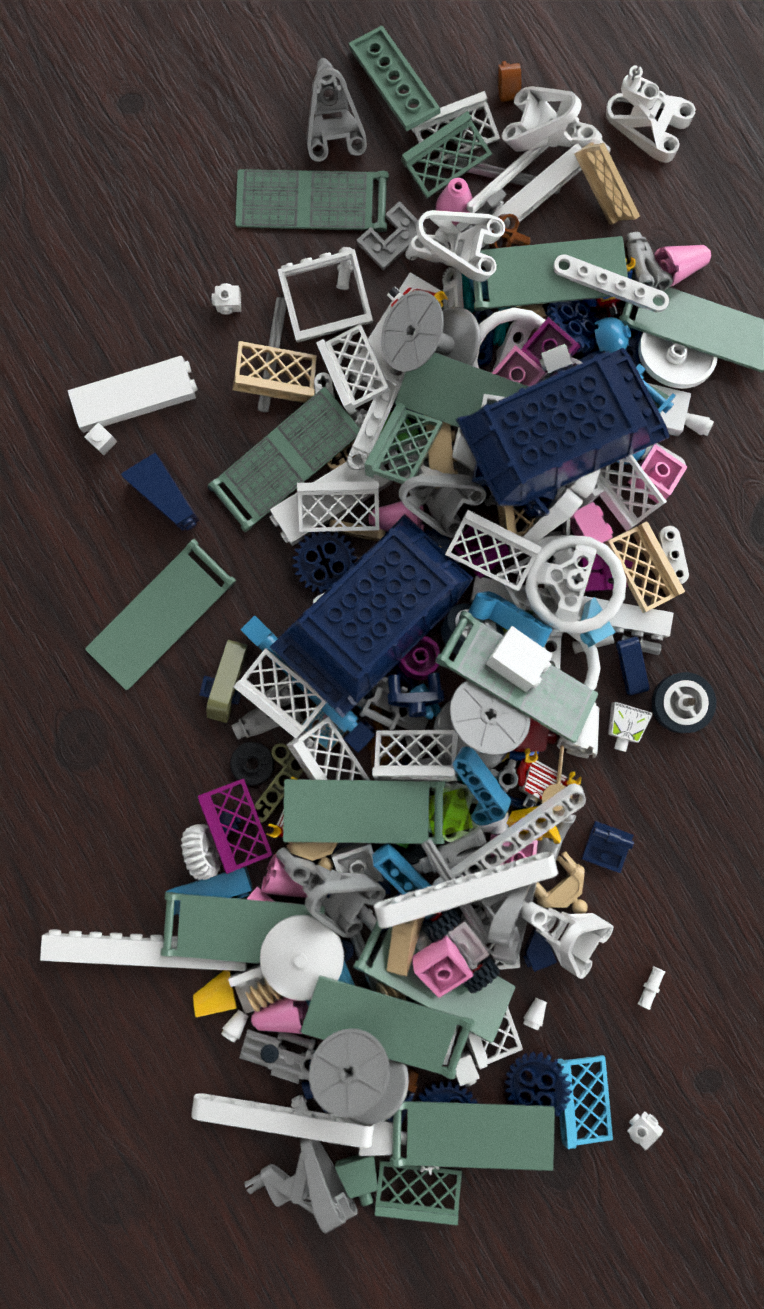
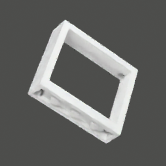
[277,248,373,343]

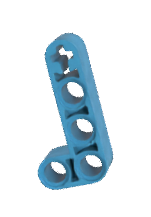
[468,591,552,648]
[453,747,511,826]

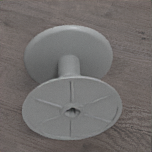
[381,290,480,372]
[434,680,530,769]
[309,1029,409,1125]

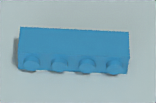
[372,843,435,919]
[166,866,253,915]

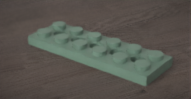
[349,26,440,132]

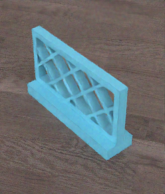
[554,1055,613,1149]

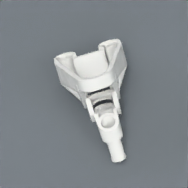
[605,65,696,163]
[502,86,610,152]
[405,210,505,282]
[508,486,583,585]
[520,901,613,979]

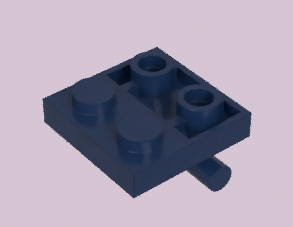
[581,821,634,873]

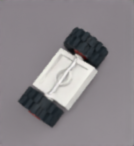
[421,908,500,994]

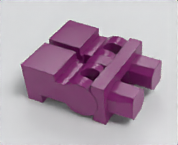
[579,554,633,593]

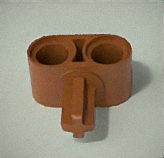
[498,61,521,102]
[488,214,531,249]

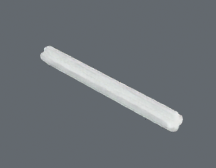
[467,146,548,213]

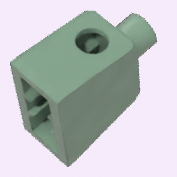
[335,1154,378,1206]

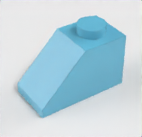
[580,597,616,648]

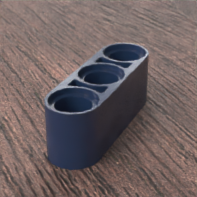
[616,636,649,696]

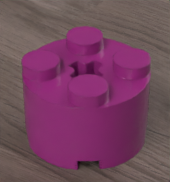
[399,636,440,680]

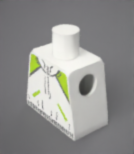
[608,702,652,752]

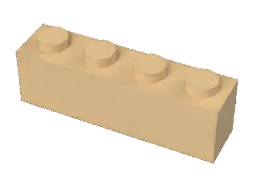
[425,415,458,489]

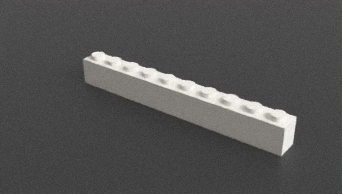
[470,576,674,641]
[40,930,248,971]

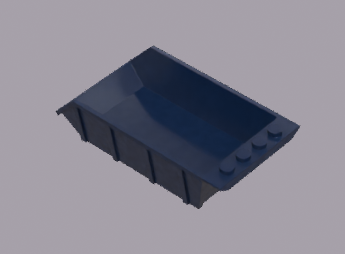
[456,348,670,506]
[270,514,473,718]

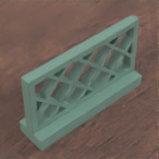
[401,111,492,199]
[364,402,443,484]
[374,1161,462,1225]

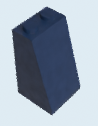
[121,453,199,531]

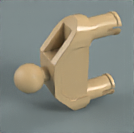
[282,826,338,871]
[534,851,588,914]

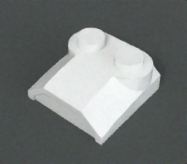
[331,843,384,882]

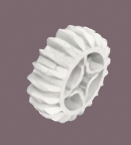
[181,824,221,880]

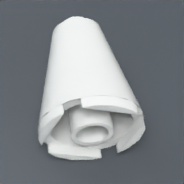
[557,703,599,758]

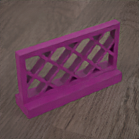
[197,778,273,874]

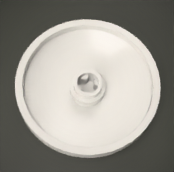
[638,332,717,389]
[260,915,344,1001]

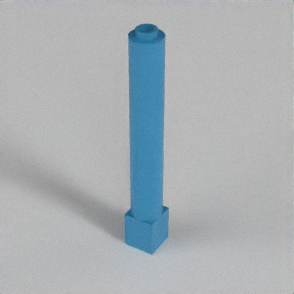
[241,615,359,733]

